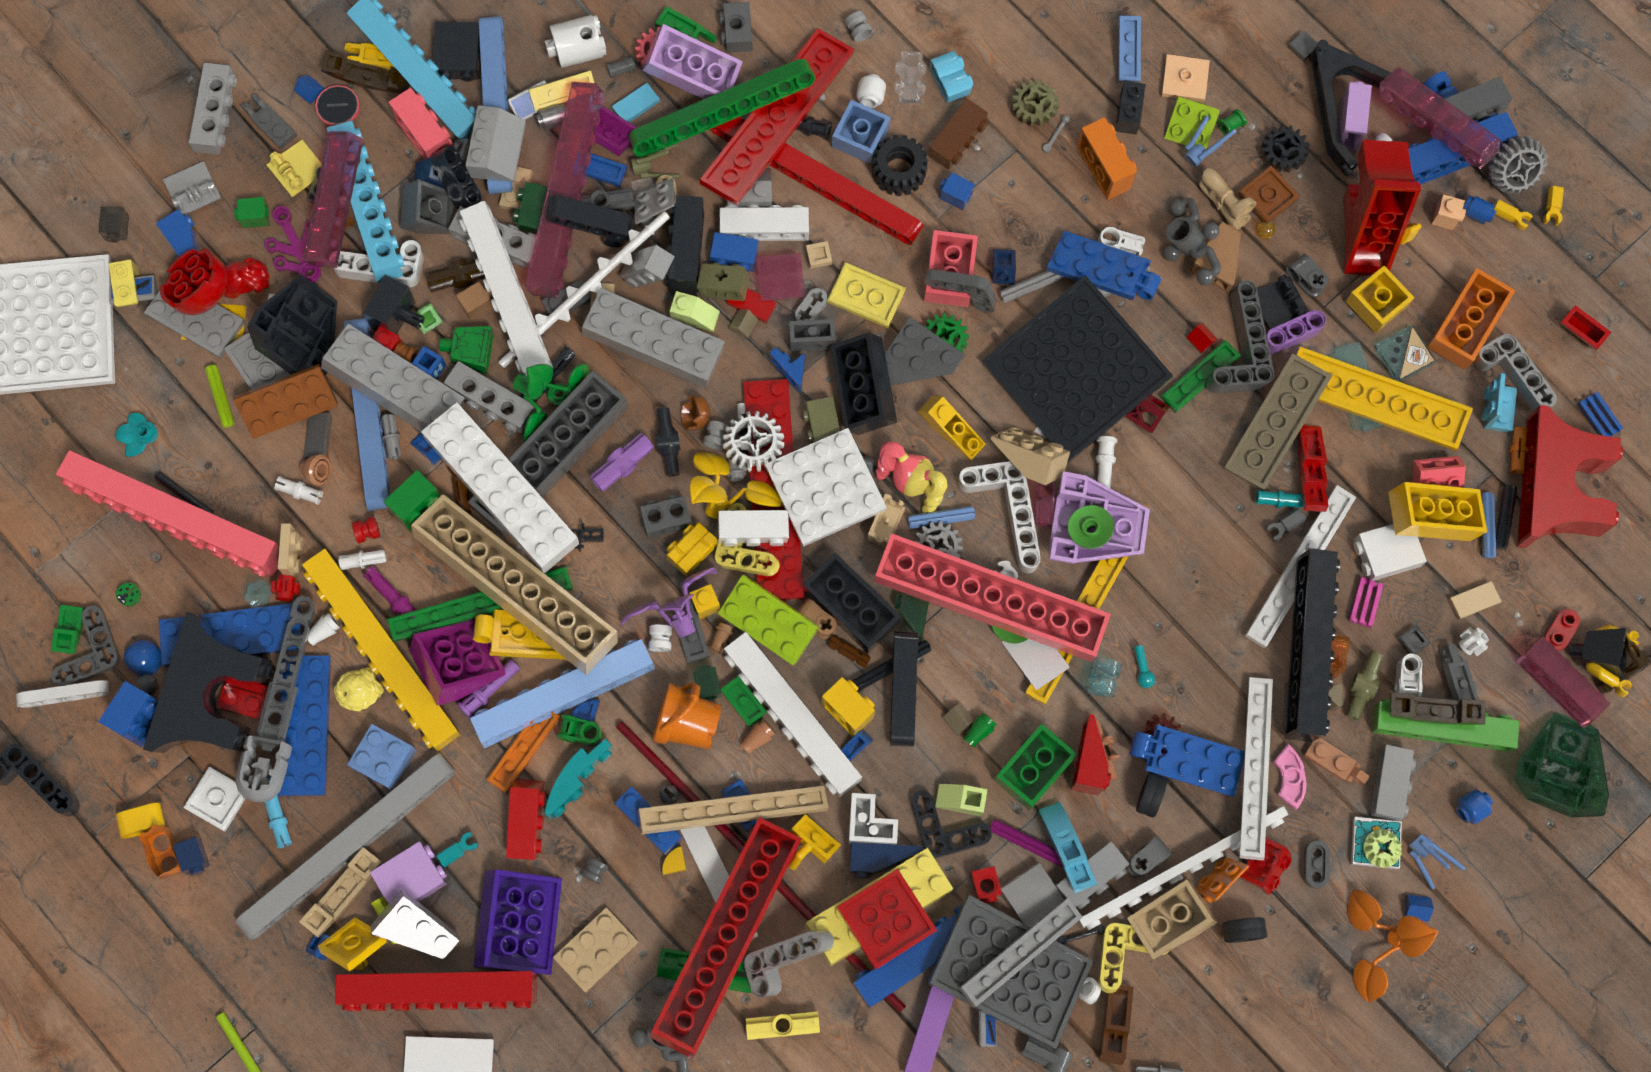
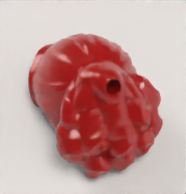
[223,257,270,299]

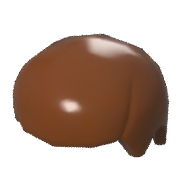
[681,396,710,430]

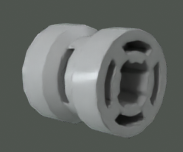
[845,11,873,42]
[703,421,728,450]

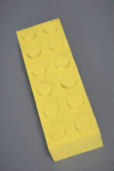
[804,848,953,968]

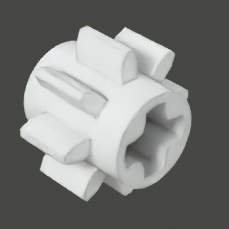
[1459,627,1489,656]

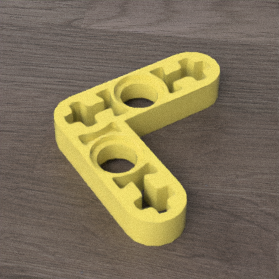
[715,503,780,576]
[1098,923,1169,993]

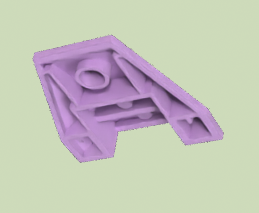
[1049,471,1150,564]

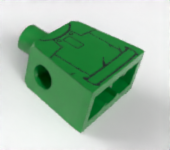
[439,326,494,374]

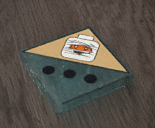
[1374,324,1436,382]

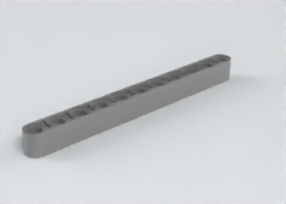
[235,754,455,941]

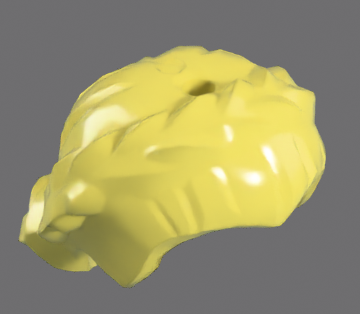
[334,667,384,711]

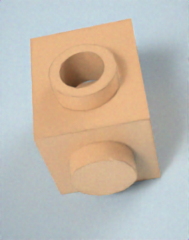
[1431,194,1466,230]

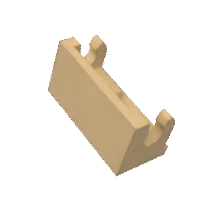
[867,494,905,548]

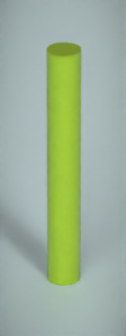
[216,1012,261,1072]

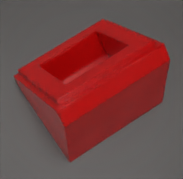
[1186,324,1218,354]

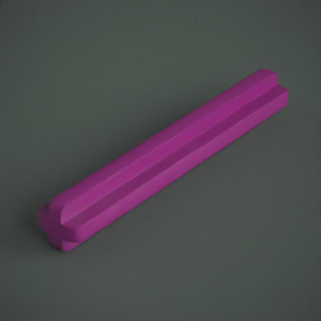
[990,819,1063,868]

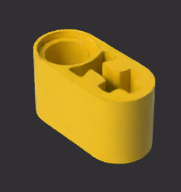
[116,803,165,839]

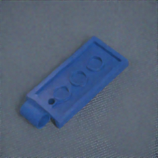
[1047,231,1161,300]
[1129,725,1245,797]

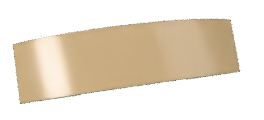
[299,847,382,937]

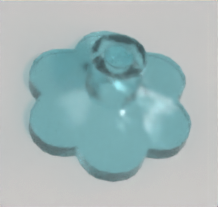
[243,579,272,608]

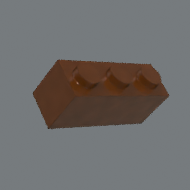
[928,99,988,170]

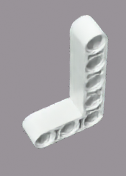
[958,461,1040,574]

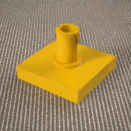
[318,917,387,971]

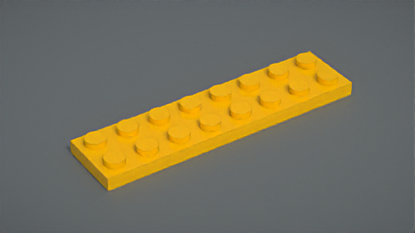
[1297,347,1473,451]

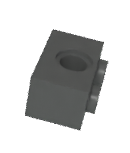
[720,2,753,53]
[789,319,836,352]

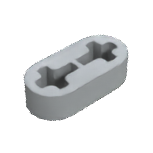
[795,288,827,321]

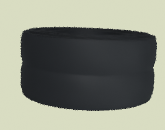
[1136,772,1167,818]
[1222,917,1267,943]

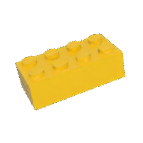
[1388,482,1487,541]

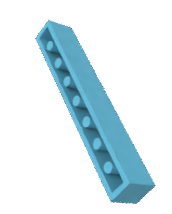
[347,0,477,139]

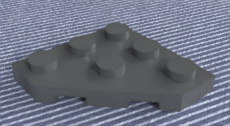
[885,317,966,386]

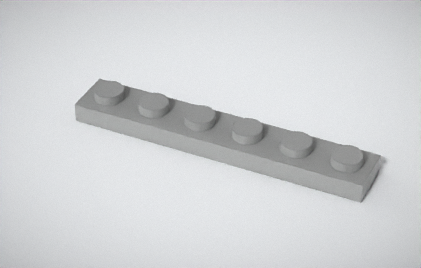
[959,898,1082,1007]

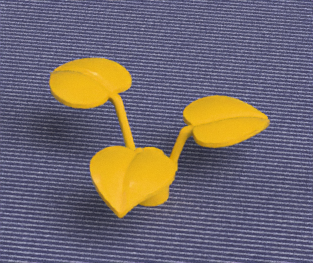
[689,452,783,519]

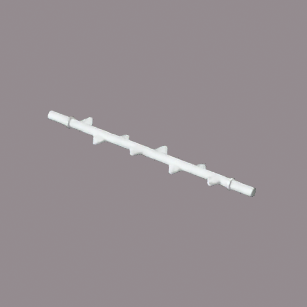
[498,211,670,368]

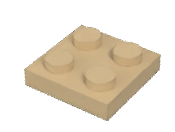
[278,524,303,580]

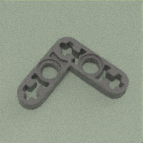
[924,269,997,313]
[51,606,120,686]

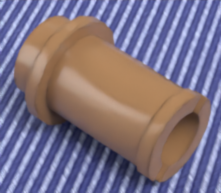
[709,623,733,654]

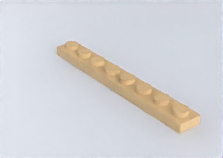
[638,786,829,835]

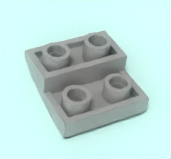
[1000,862,1064,927]

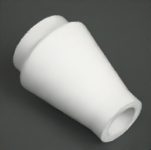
[308,613,341,646]

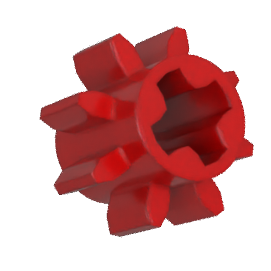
[270,575,301,602]

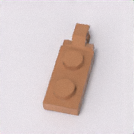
[1304,738,1370,786]

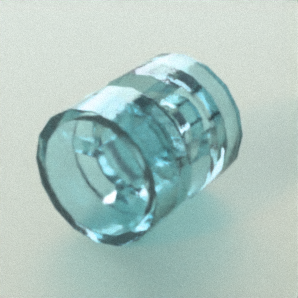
[1085,657,1122,698]

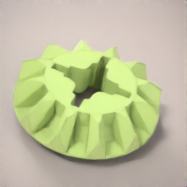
[1363,830,1402,868]

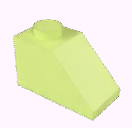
[670,291,720,333]

